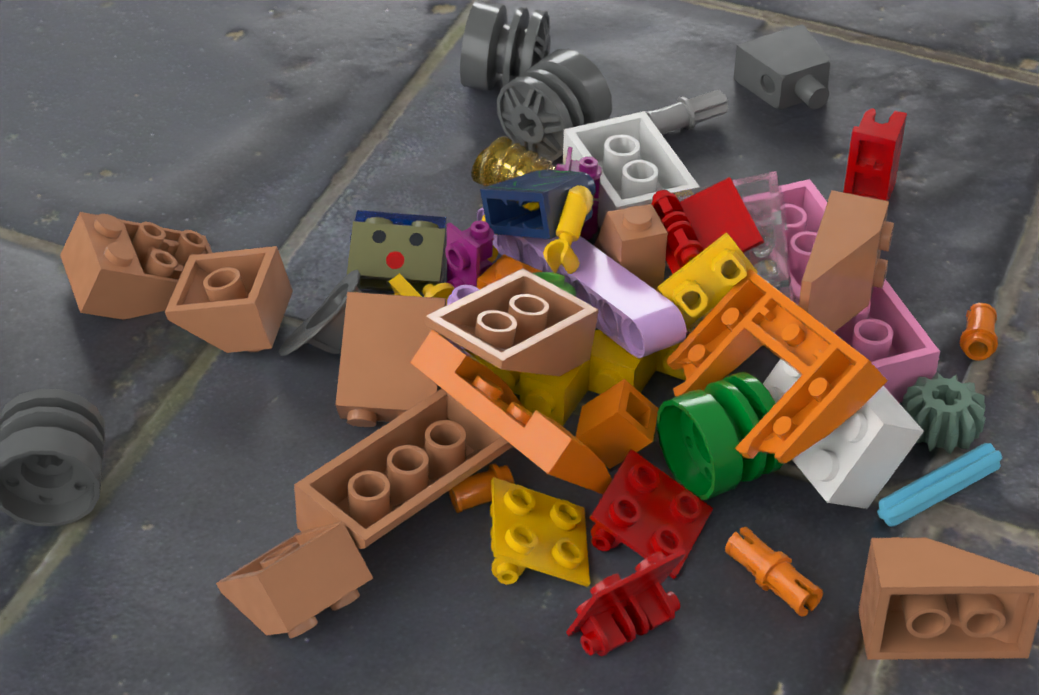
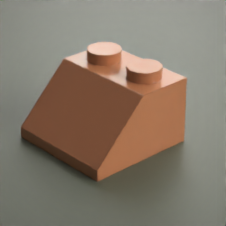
[165,246,293,353]
[216,522,373,638]

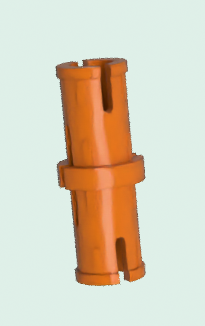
[725,527,823,617]

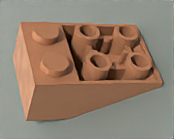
[60,212,212,320]

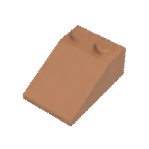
[799,190,895,333]
[424,268,599,376]
[858,537,1039,660]

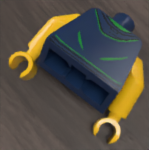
[480,170,596,274]

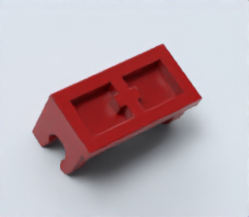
[843,109,907,201]

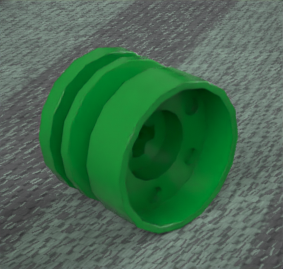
[656,372,784,500]

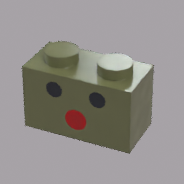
[347,217,447,294]

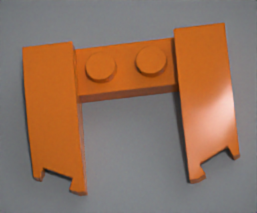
[666,269,888,464]
[410,330,612,494]

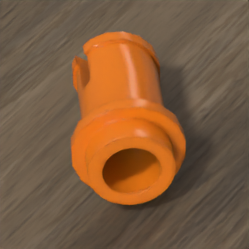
[960,303,998,361]
[448,463,515,513]

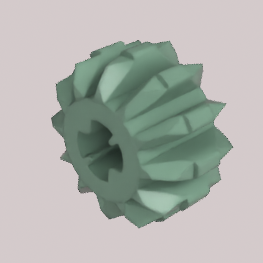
[902,372,986,454]

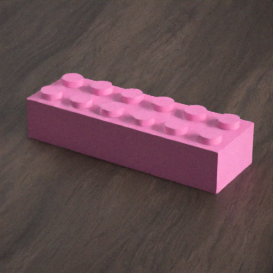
[740,179,940,403]

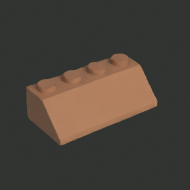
[294,388,513,549]

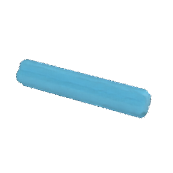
[877,443,1002,527]

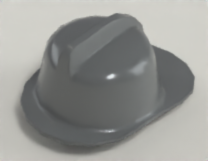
[279,269,363,356]

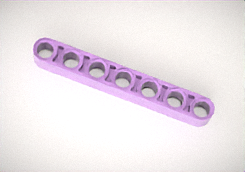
[477,208,686,359]

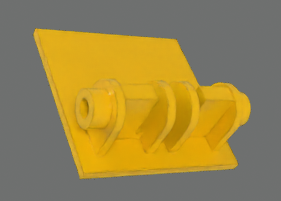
[490,477,590,587]

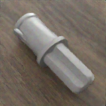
[646,90,728,134]

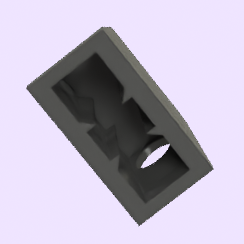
[733,24,831,109]

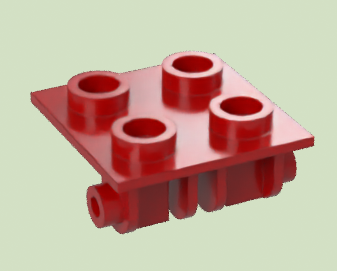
[651,177,765,274]
[589,449,713,579]
[566,548,687,656]

